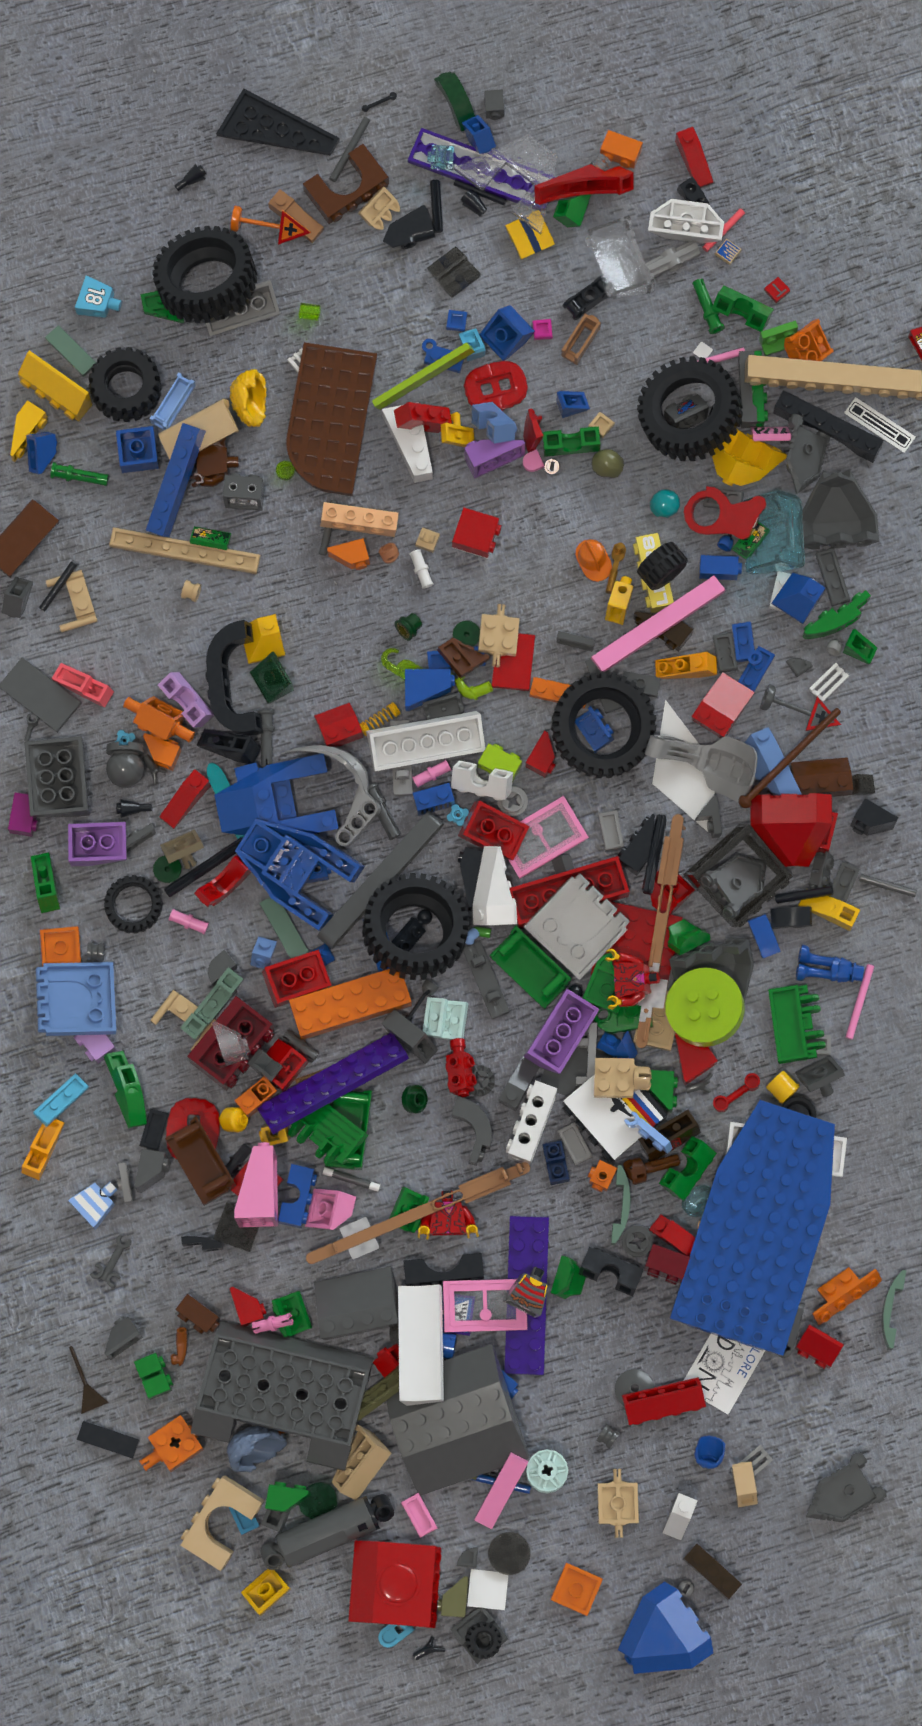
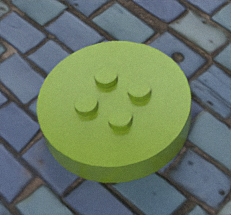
[665,968,745,1047]

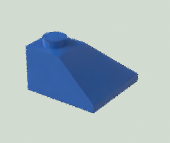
[771,573,826,624]

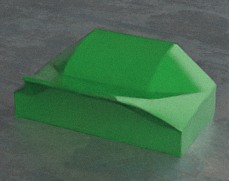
[668,919,710,955]
[550,1256,586,1299]

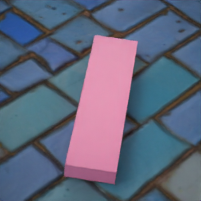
[474,1452,528,1529]

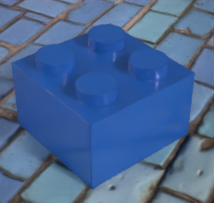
[116,426,159,473]

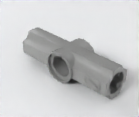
[644,240,701,279]

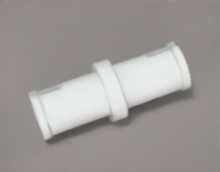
[409,549,434,589]

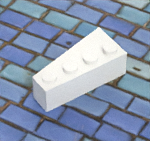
[382,402,433,483]

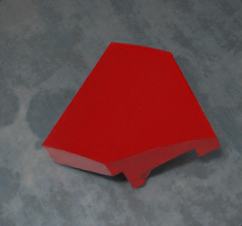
[523,408,543,453]

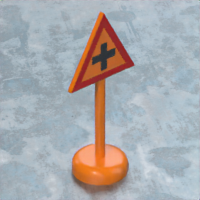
[230,205,311,245]

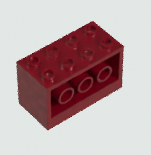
[187,996,275,1091]

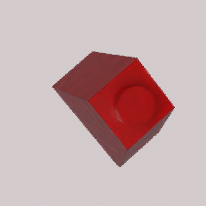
[674,1033,718,1086]

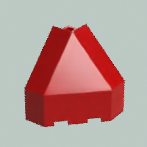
[750,793,832,867]

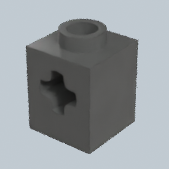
[484,89,504,120]

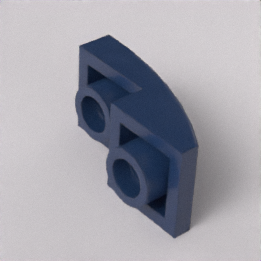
[542,1140,570,1185]

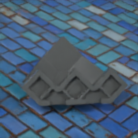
[797,470,879,550]
[669,937,754,1004]

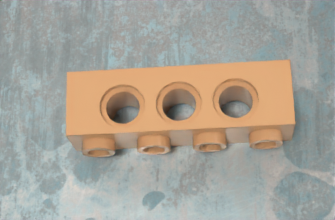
[320,502,398,537]

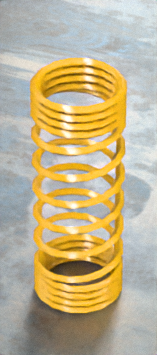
[360,702,401,736]

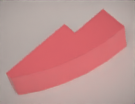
[52,663,114,708]

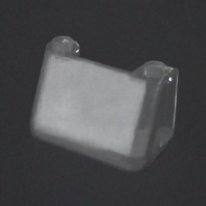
[585,215,655,299]

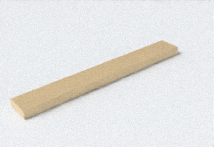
[109,527,261,574]

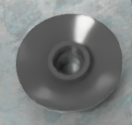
[615,1369,654,1406]

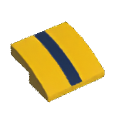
[505,210,555,259]

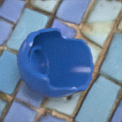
[694,1435,725,1469]

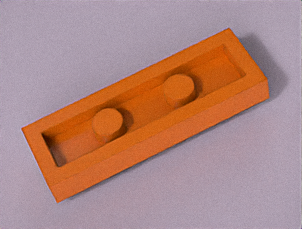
[529,677,586,709]

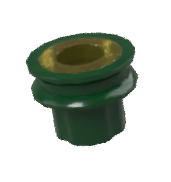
[395,613,422,641]

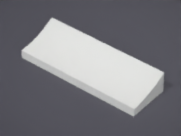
[366,711,485,771]
[398,1284,444,1406]

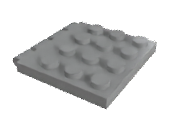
[523,874,630,980]

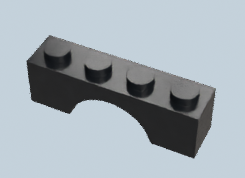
[403,1253,484,1286]

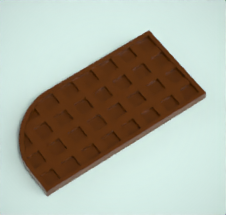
[286,342,377,496]

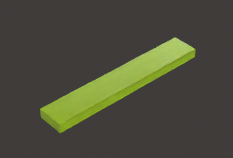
[372,343,475,410]

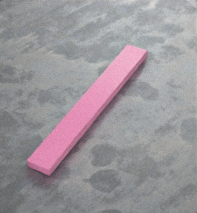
[591,576,725,672]

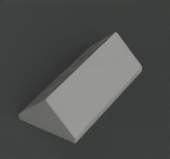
[205,280,280,336]

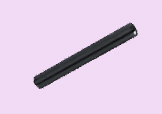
[642,814,667,895]
[164,837,243,897]

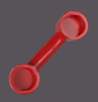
[713,1073,760,1112]

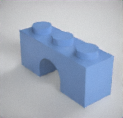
[472,402,517,444]

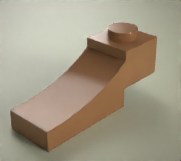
[268,189,324,243]

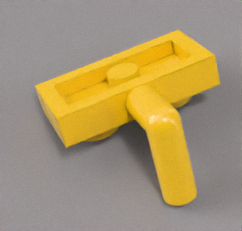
[441,412,474,447]

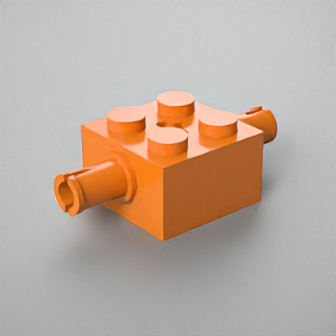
[123,696,195,743]
[139,1415,204,1472]

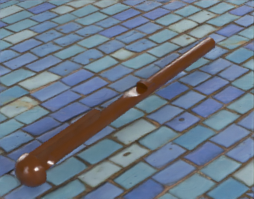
[738,708,841,808]

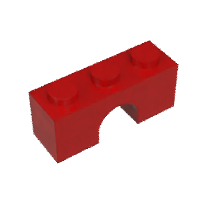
[394,402,452,433]

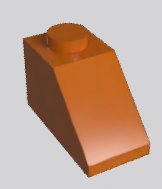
[327,538,370,570]

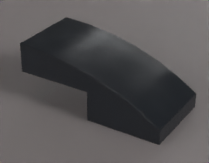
[770,907,812,929]
[181,1236,223,1252]

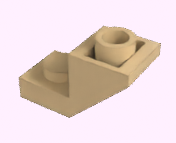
[732,1461,758,1507]

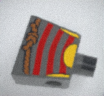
[503,1267,548,1318]

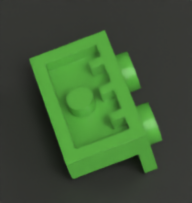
[759,320,798,356]

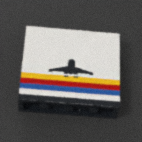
[562,1056,667,1162]

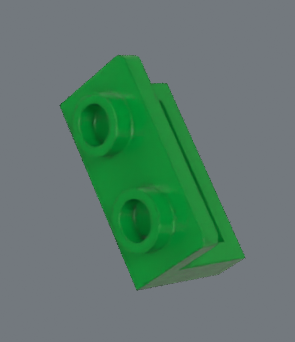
[389,1187,429,1233]
[272,1291,312,1337]

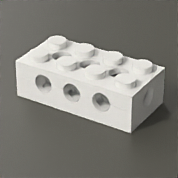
[506,1080,558,1166]

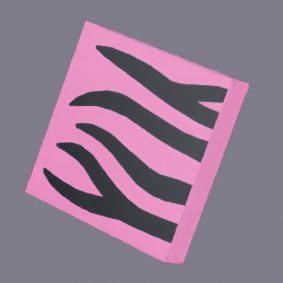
[750,427,791,441]

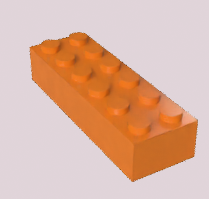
[289,969,412,1040]

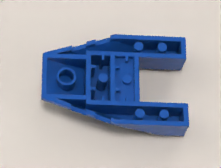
[214,754,339,835]
[235,819,365,931]

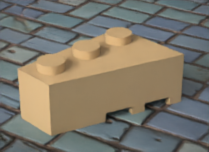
[332,1424,391,1500]

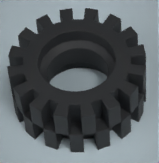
[465,1622,502,1659]

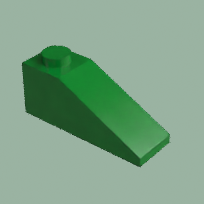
[30,852,60,913]

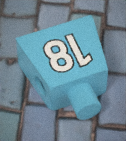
[75,276,122,318]

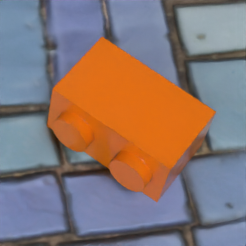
[600,130,643,169]

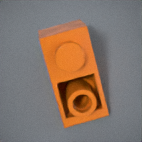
[143,733,181,771]
[234,1077,277,1119]

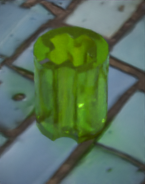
[299,303,321,321]

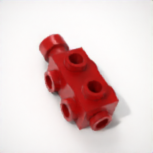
[445,1038,477,1098]

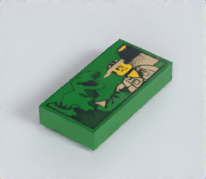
[732,522,770,561]
[190,526,231,550]

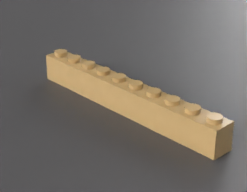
[744,355,922,401]

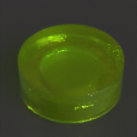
[276,461,295,481]

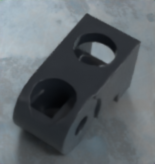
[677,176,710,205]

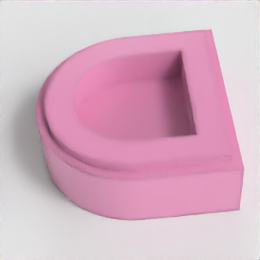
[523,449,544,472]

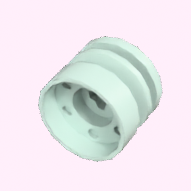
[526,1449,568,1494]

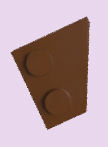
[437,638,490,679]

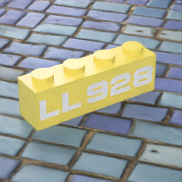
[633,533,674,613]

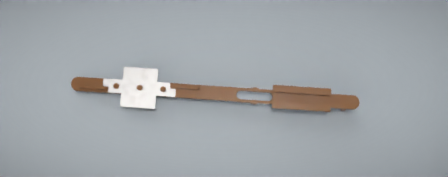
[636,814,686,1048]
[306,1162,530,1264]

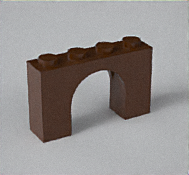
[303,144,389,224]

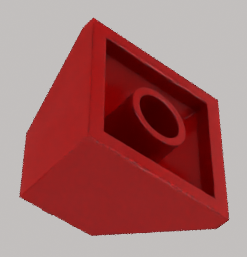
[651,871,695,917]

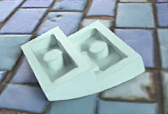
[423,997,468,1040]

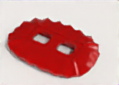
[464,361,528,411]
[166,1098,220,1159]

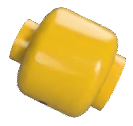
[219,1107,248,1133]

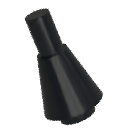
[174,164,207,191]
[116,799,152,818]

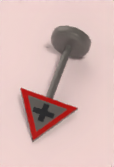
[760,684,841,731]

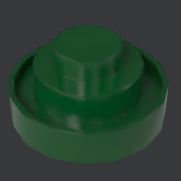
[401,1085,428,1114]

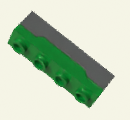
[738,351,768,428]

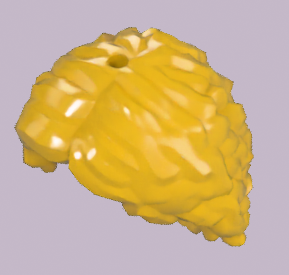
[230,369,267,427]

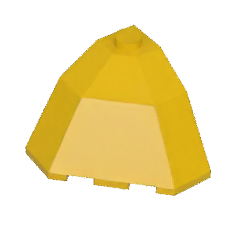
[712,427,787,486]

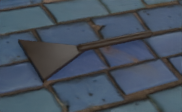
[69,1346,109,1414]

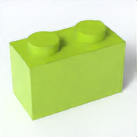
[478,743,522,783]

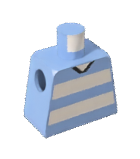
[68,1182,117,1230]

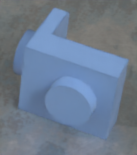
[250,936,277,969]

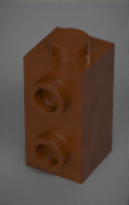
[176,1294,220,1334]

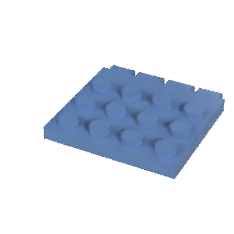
[36,962,116,1036]

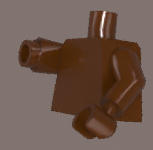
[190,437,239,488]

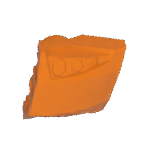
[784,319,834,361]

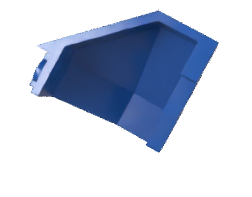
[618,1582,713,1674]

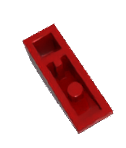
[675,126,713,188]
[159,769,211,829]

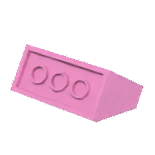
[234,1142,278,1228]

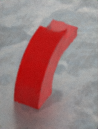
[649,1215,695,1256]

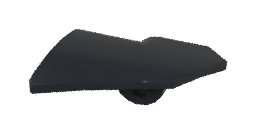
[383,205,435,249]

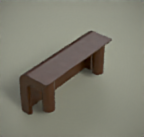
[0,499,60,578]
[165,1116,236,1206]

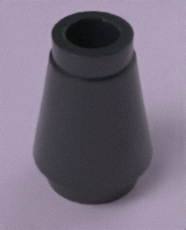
[460,190,487,217]

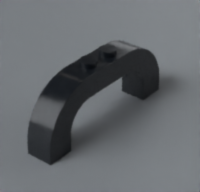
[205,620,263,735]

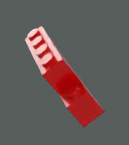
[534,164,634,205]

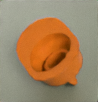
[575,539,612,582]

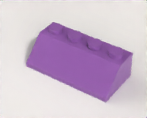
[523,989,599,1074]

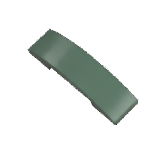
[180,967,244,1040]
[611,1165,630,1246]
[881,1270,906,1350]

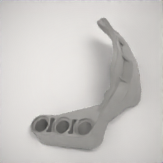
[645,735,757,802]
[281,745,381,846]

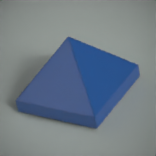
[311,944,335,966]

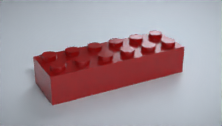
[509,856,630,929]

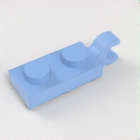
[624,1111,673,1154]

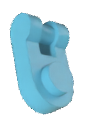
[378,1624,415,1648]

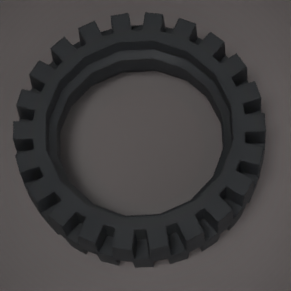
[104,875,162,934]

